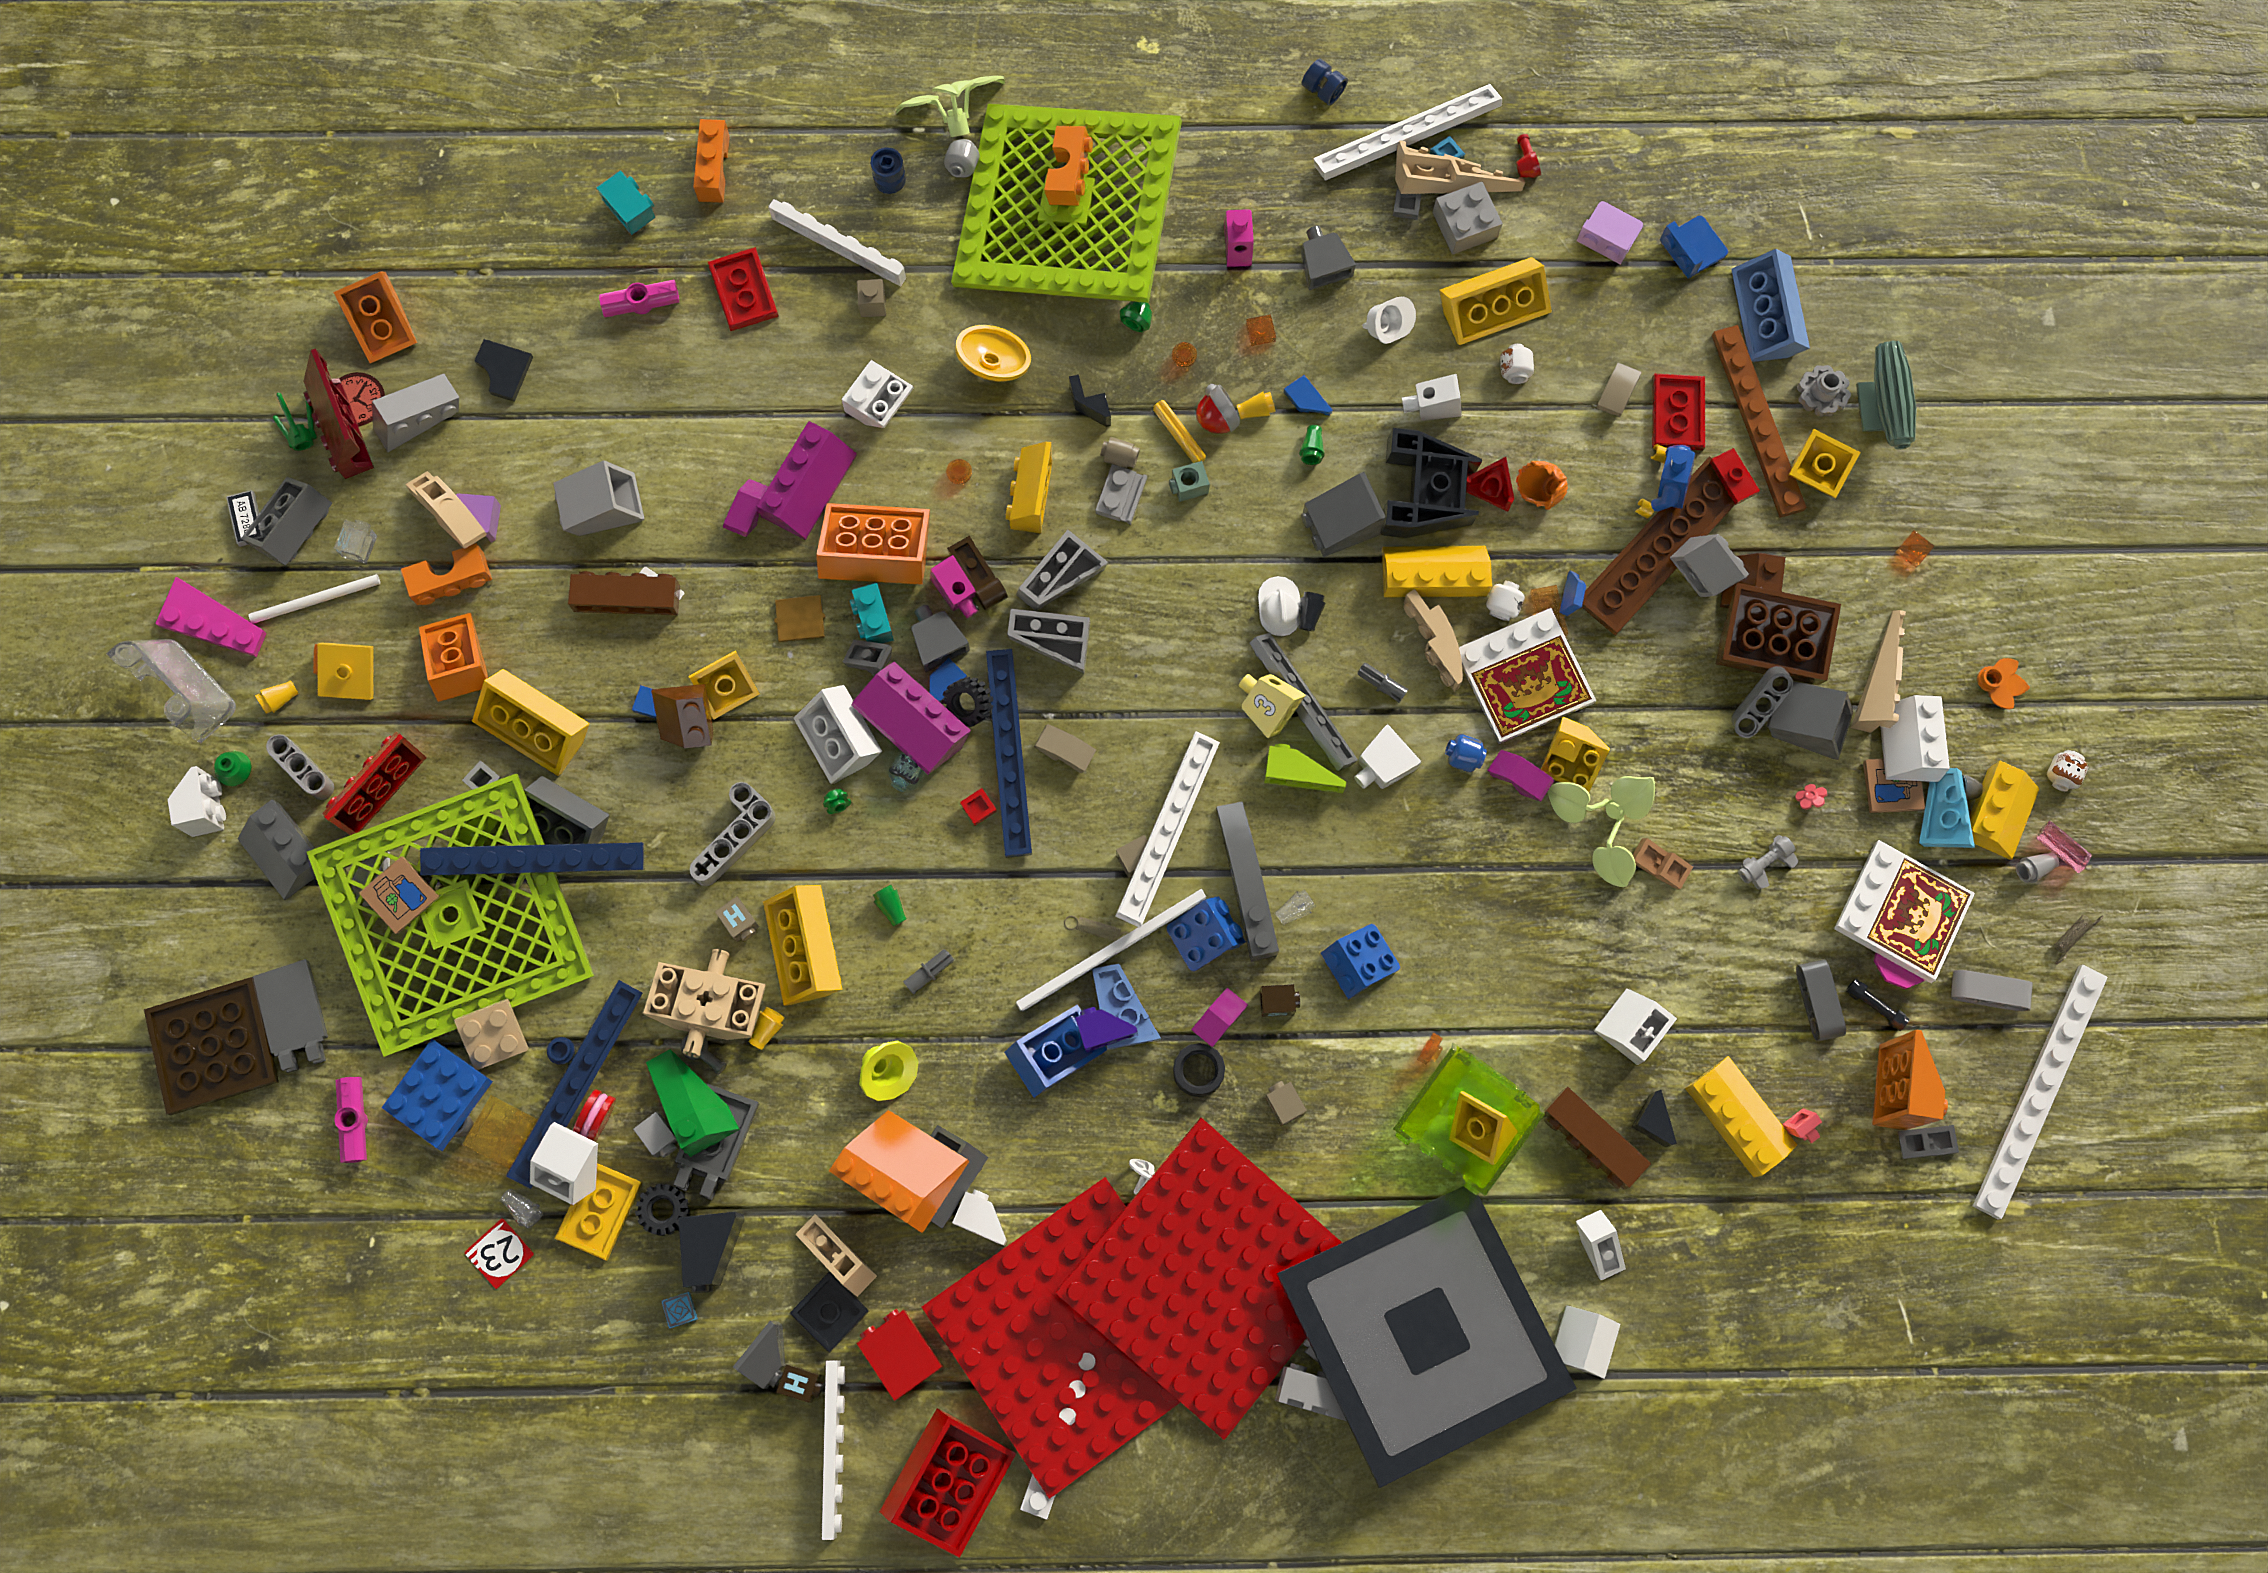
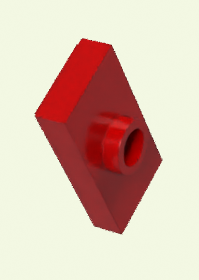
[1710,448,1760,505]

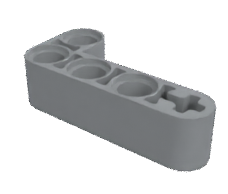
[690,782,776,886]

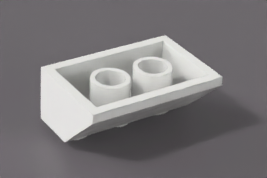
[794,685,882,784]
[1880,695,1950,782]

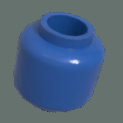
[1445,734,1487,772]

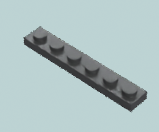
[1250,633,1358,771]

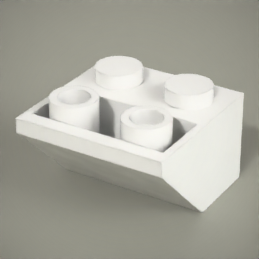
[841,360,914,428]
[168,766,226,837]
[1594,989,1677,1065]
[530,1122,598,1205]

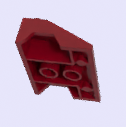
[303,348,374,479]

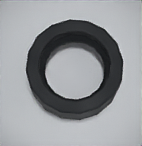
[1173,1043,1225,1097]

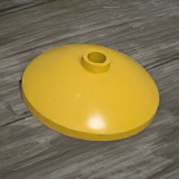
[955,325,1031,382]

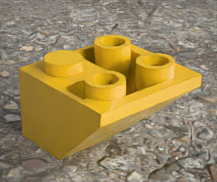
[1541,717,1610,792]

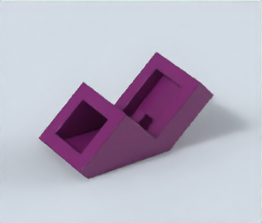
[723,479,769,537]
[1487,750,1555,802]
[1191,988,1248,1047]

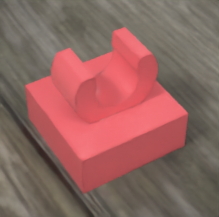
[1782,1108,1822,1143]

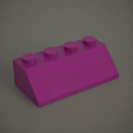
[757,421,857,540]
[851,662,971,775]

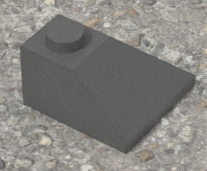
[733,1321,785,1389]

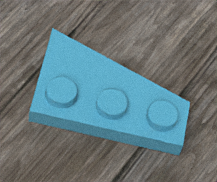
[1919,768,1975,848]

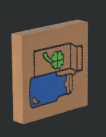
[1863,759,1925,813]
[359,856,440,934]

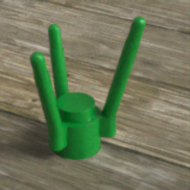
[273,393,317,451]

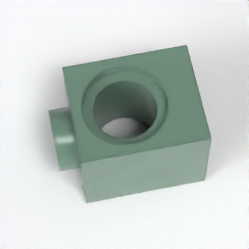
[1169,461,1210,502]

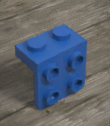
[1660,216,1728,279]
[1167,896,1246,971]
[1321,924,1400,999]

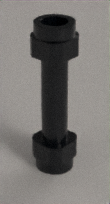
[1846,978,1910,1031]

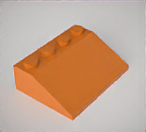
[816,503,930,585]
[1872,1030,1948,1130]
[829,1110,969,1233]

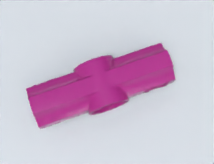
[599,280,680,318]
[334,1077,368,1164]

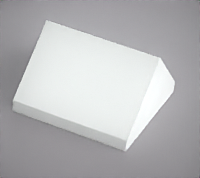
[1554,1305,1620,1379]

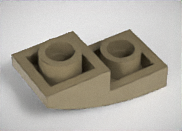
[1597,363,1642,417]
[1034,724,1096,773]

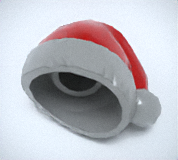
[1196,384,1240,434]

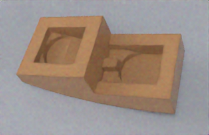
[1633,838,1693,889]

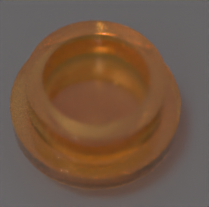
[1172,342,1197,367]
[946,459,972,485]

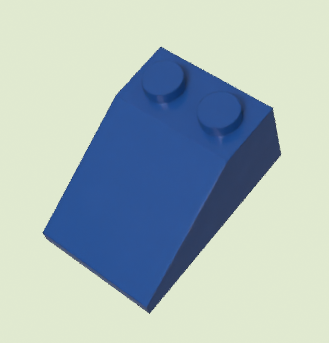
[1004,1004,1107,1098]

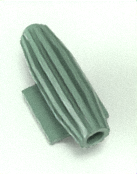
[1856,341,1917,449]

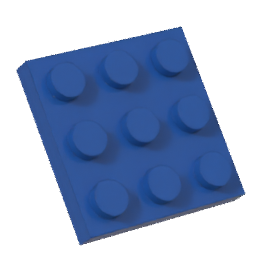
[382,1039,493,1151]

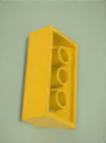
[1439,257,1552,345]
[1382,546,1492,597]
[472,669,590,776]
[763,885,842,1006]
[1685,1056,1797,1178]

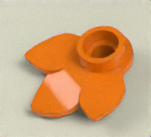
[1977,658,2030,709]

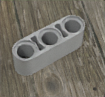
[266,734,334,800]
[1951,970,2033,1011]

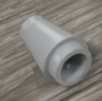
[2016,852,2059,883]

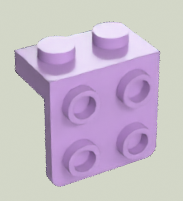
[1577,201,1643,265]

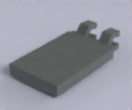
[252,959,328,1073]
[673,1084,759,1201]

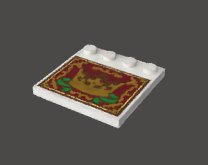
[1459,608,1596,744]
[1834,840,1975,983]

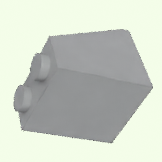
[553,460,645,536]

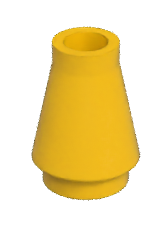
[1237,392,1276,419]
[255,680,299,714]
[748,1007,785,1050]

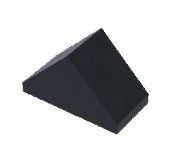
[1632,1090,1677,1147]

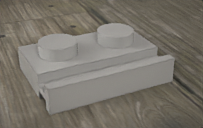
[1096,464,1147,525]

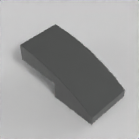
[1898,1125,1959,1159]

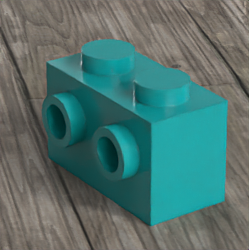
[596,170,656,235]
[849,583,894,644]

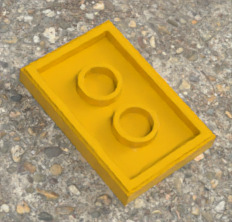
[555,1163,643,1261]

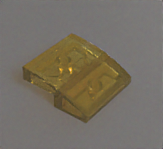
[462,1095,538,1169]

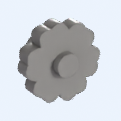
[1797,365,1851,417]

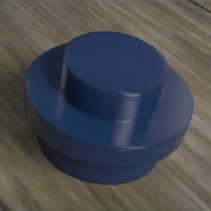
[547,1037,575,1065]

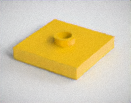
[317,643,373,700]

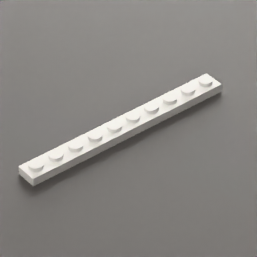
[1973,965,2108,1219]

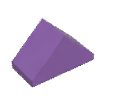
[456,494,501,543]

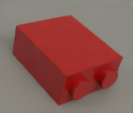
[856,1309,943,1401]

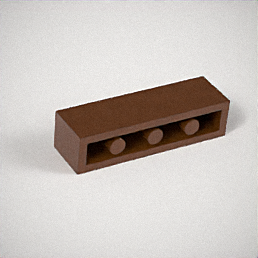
[568,571,680,615]
[1541,1087,1651,1190]

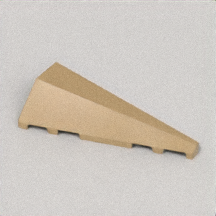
[1395,140,1525,194]
[1850,610,1906,733]

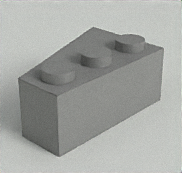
[372,374,459,452]
[1016,530,1108,611]
[1008,609,1090,673]
[1274,1363,1346,1421]

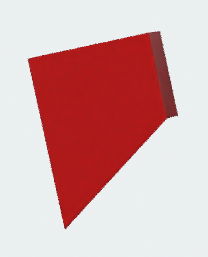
[1466,456,1515,512]

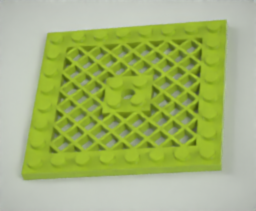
[951,104,1182,303]
[307,774,594,1057]

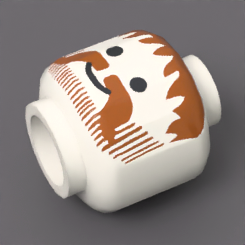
[1500,344,1534,384]
[2047,750,2088,791]

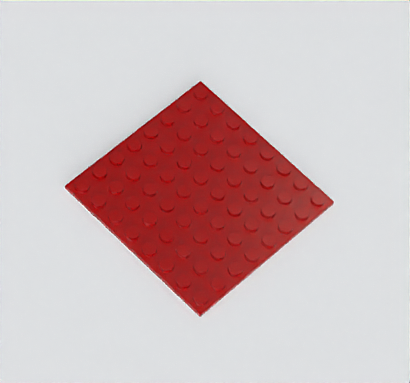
[1055,1117,1343,1440]
[921,1177,1181,1499]

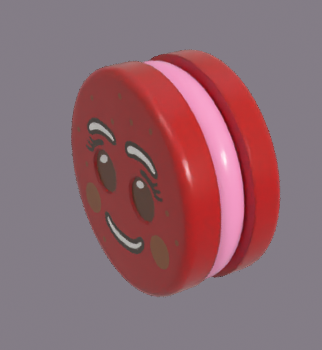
[573,1089,616,1142]

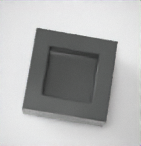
[1393,189,1421,220]

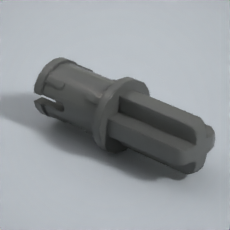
[1357,663,1408,703]
[903,949,954,995]

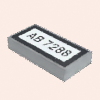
[226,490,263,547]

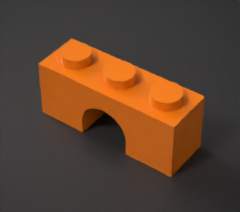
[693,119,730,203]
[1044,126,1093,206]
[401,543,492,605]

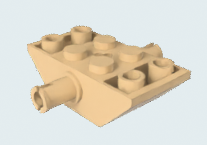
[643,949,766,1058]

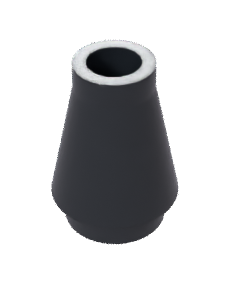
[1299,592,1326,632]

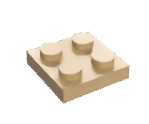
[454,999,529,1070]

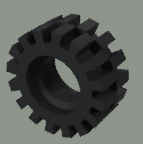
[941,677,993,728]
[635,1184,690,1236]

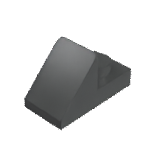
[843,640,892,676]

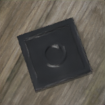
[790,1272,869,1353]

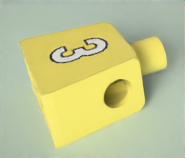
[1239,674,1306,738]

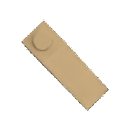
[795,1214,877,1297]

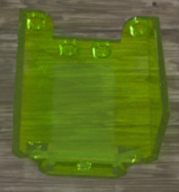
[1393,1042,1545,1196]

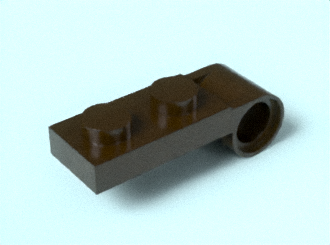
[947,535,1008,611]

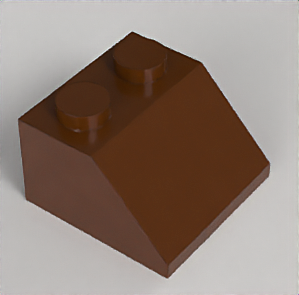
[1720,553,1786,608]
[651,684,714,748]

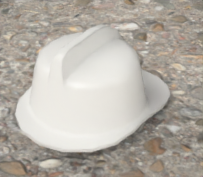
[1362,297,1416,344]
[1258,576,1300,636]

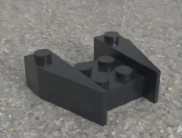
[1380,428,1482,538]

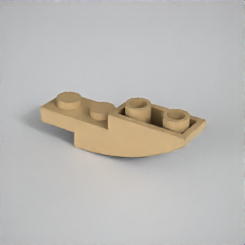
[405,471,487,549]
[1403,589,1462,692]

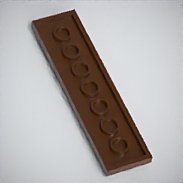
[1581,456,1735,636]

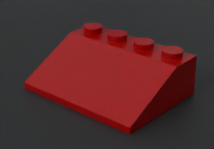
[322,732,427,835]
[879,1408,1017,1558]

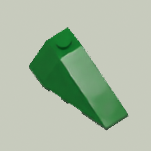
[646,1049,740,1157]

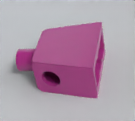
[1224,209,1254,267]
[930,555,980,619]

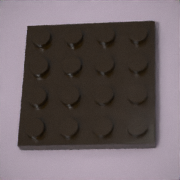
[144,977,279,1116]

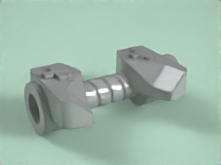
[1738,835,1798,890]

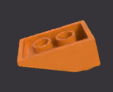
[333,271,417,364]
[419,613,488,702]

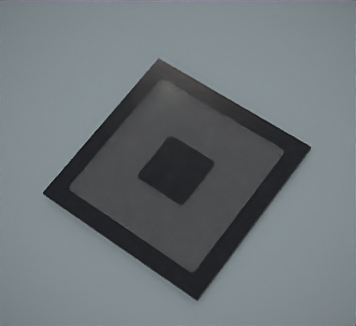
[1277,1182,1577,1488]

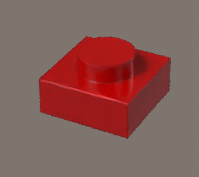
[960,788,997,826]

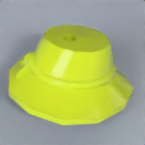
[859,1041,919,1101]

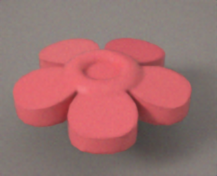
[1795,784,1827,810]

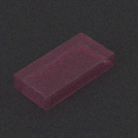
[2036,820,2092,873]

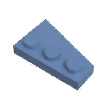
[1092,964,1161,1050]

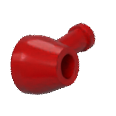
[1516,134,1541,178]

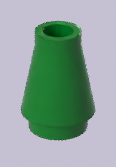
[1299,425,1325,465]
[873,885,907,927]

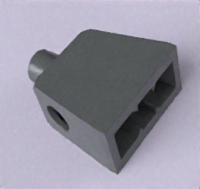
[1301,226,1356,290]
[911,605,970,672]

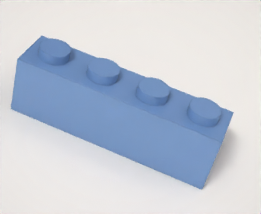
[1731,249,1810,362]

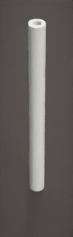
[249,574,380,624]

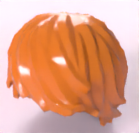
[1516,461,1568,510]

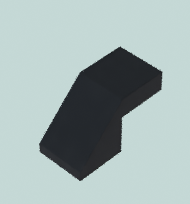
[1069,374,1111,427]

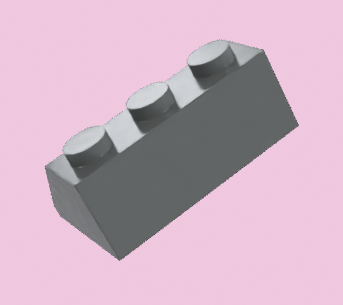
[241,477,332,566]
[524,776,610,845]
[237,799,316,900]
[930,1125,989,1228]

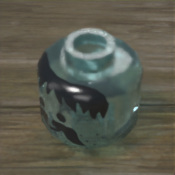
[887,753,926,792]

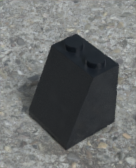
[679,1211,744,1293]

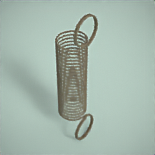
[2054,915,2104,965]
[1064,916,1129,941]

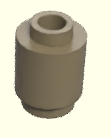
[1100,437,1140,469]

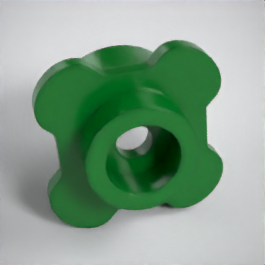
[823,789,852,814]

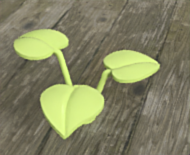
[896,76,1005,137]
[1547,776,1655,887]

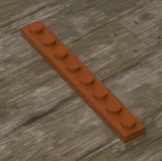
[1712,325,1807,518]

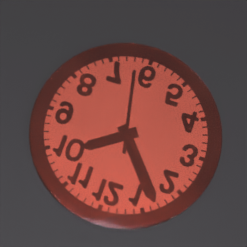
[339,372,385,426]

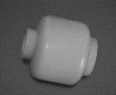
[944,139,980,178]

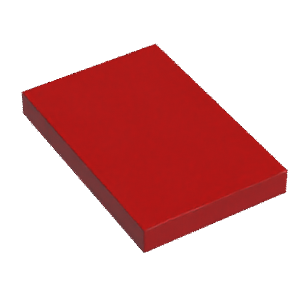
[708,247,779,331]
[1652,373,1705,451]

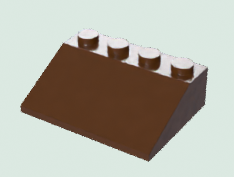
[1715,583,1841,686]

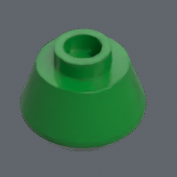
[1119,301,1152,332]
[214,751,252,786]

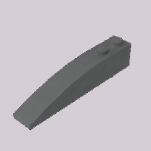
[1216,802,1279,962]

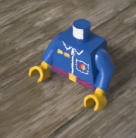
[1635,444,1695,518]

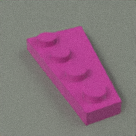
[155,577,267,657]

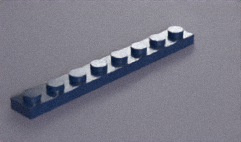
[986,649,1032,858]
[420,842,645,876]
[506,980,643,1189]

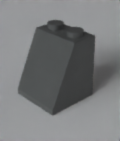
[1301,472,1386,557]
[1767,680,1853,760]

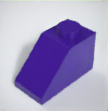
[1075,1007,1138,1052]

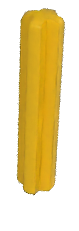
[1153,400,1206,463]

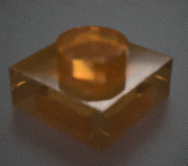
[1246,314,1276,346]
[1896,530,1934,567]
[1417,1033,1443,1065]

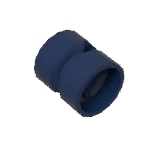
[1301,58,1348,106]
[870,147,906,194]

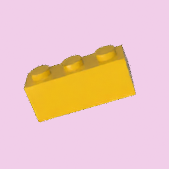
[1006,441,1053,533]
[1969,761,2039,860]

